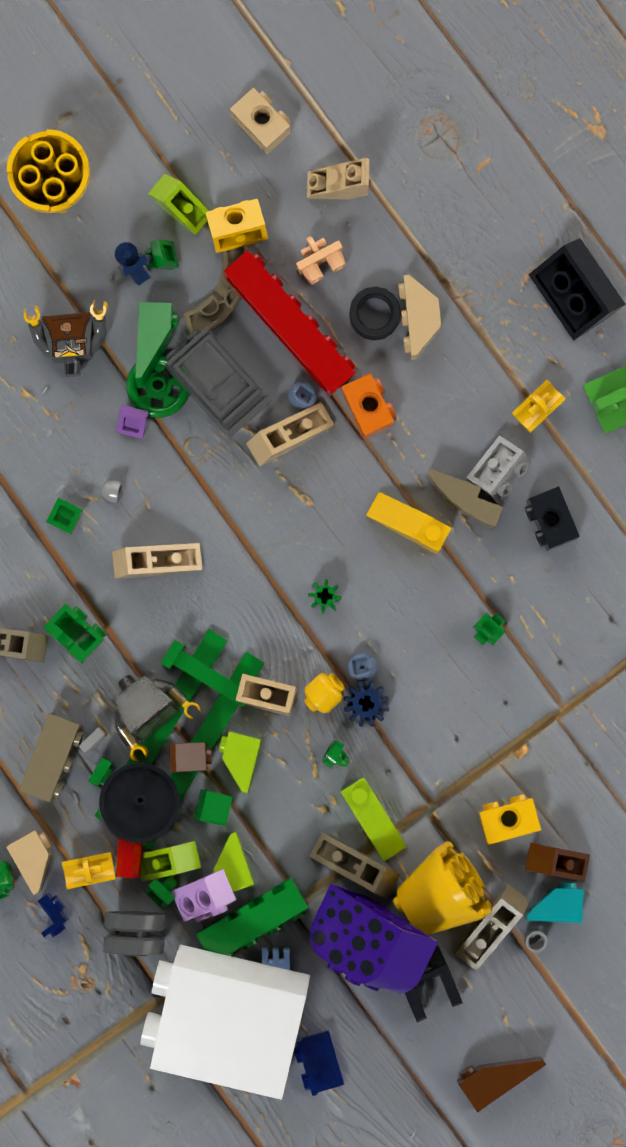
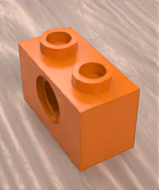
[341,373,396,439]

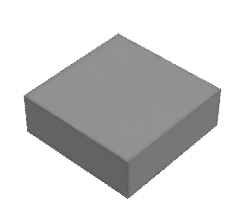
[79,727,108,753]

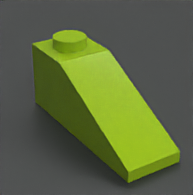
[340,777,407,861]

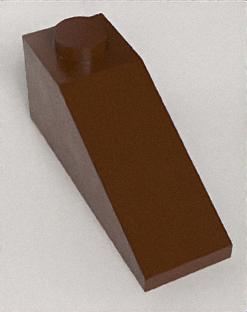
[457,1057,546,1113]

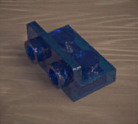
[294,1030,344,1096]

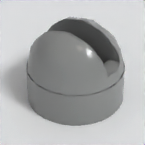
[101,481,122,503]
[524,929,547,953]

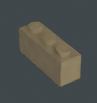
[19,713,84,803]

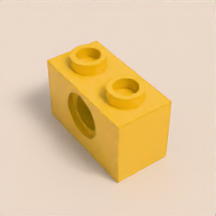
[205,199,268,253]
[477,794,541,845]

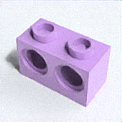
[171,869,236,923]

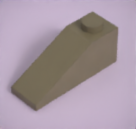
[0,628,49,663]
[309,832,400,899]
[455,884,530,971]

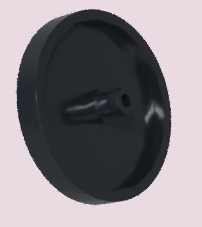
[99,763,180,844]

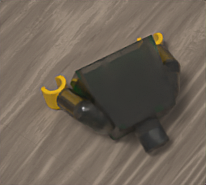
[115,675,201,762]

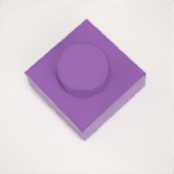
[117,405,149,439]

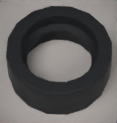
[349,286,401,341]

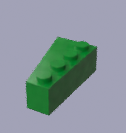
[196,876,309,957]

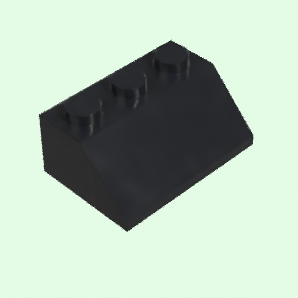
[528,238,626,341]

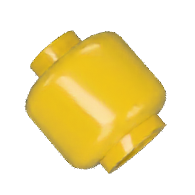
[304,673,345,713]

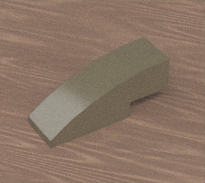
[427,468,503,530]

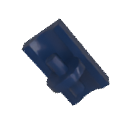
[115,242,152,285]

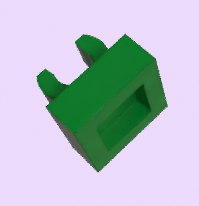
[145,239,179,270]
[46,498,83,535]
[144,876,178,910]

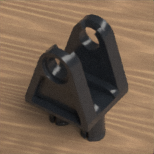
[405,945,463,1023]

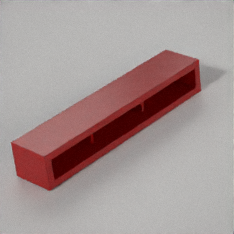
[223,250,356,398]

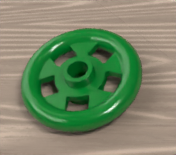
[126,354,190,418]

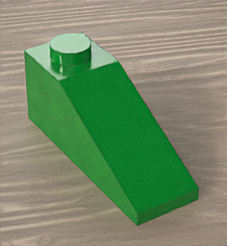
[135,302,178,388]

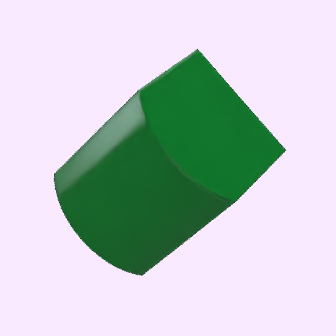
[194,789,233,826]

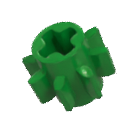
[308,579,342,614]
[473,612,506,646]

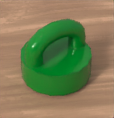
[322,740,350,768]

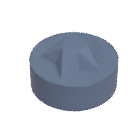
[288,381,317,410]
[348,653,377,682]

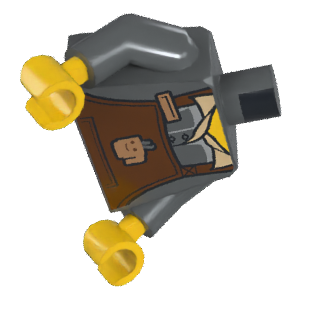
[23,300,108,377]

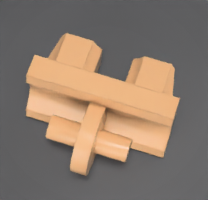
[296,236,346,285]

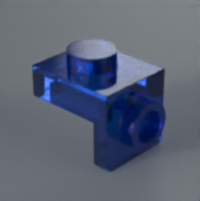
[38,893,69,938]

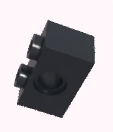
[524,486,580,551]

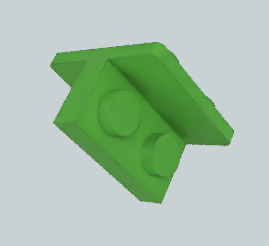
[583,366,626,434]

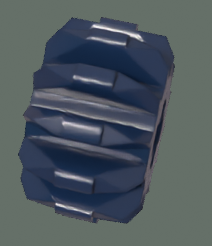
[343,681,389,727]

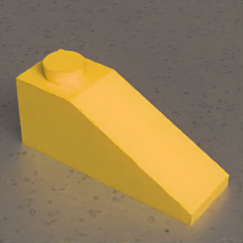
[366,492,452,555]

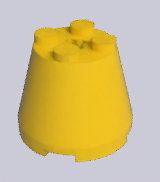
[7,129,90,214]
[393,841,492,935]

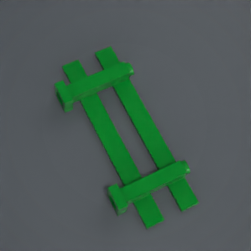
[88,629,265,850]

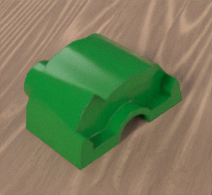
[43,603,107,664]

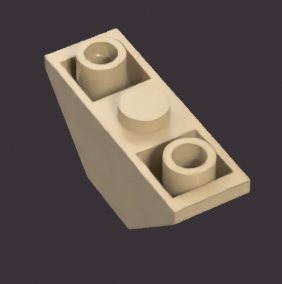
[307,158,369,200]
[398,275,441,360]

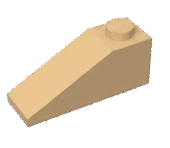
[246,402,335,467]
[112,543,202,579]

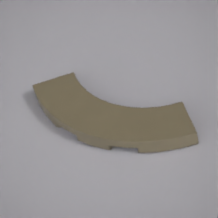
[183,245,249,335]

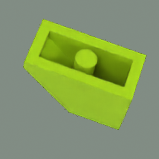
[148,174,209,235]
[219,732,262,793]
[213,831,255,892]
[140,841,201,882]

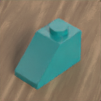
[524,882,584,923]

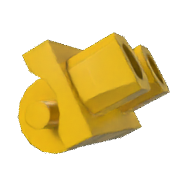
[511,380,566,433]
[62,852,117,889]

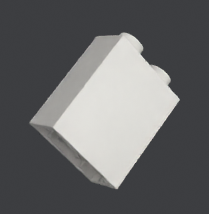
[140,945,310,1100]

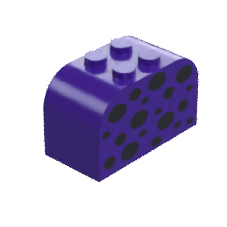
[310,884,438,994]

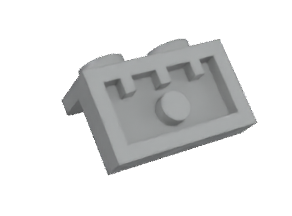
[466,435,531,503]

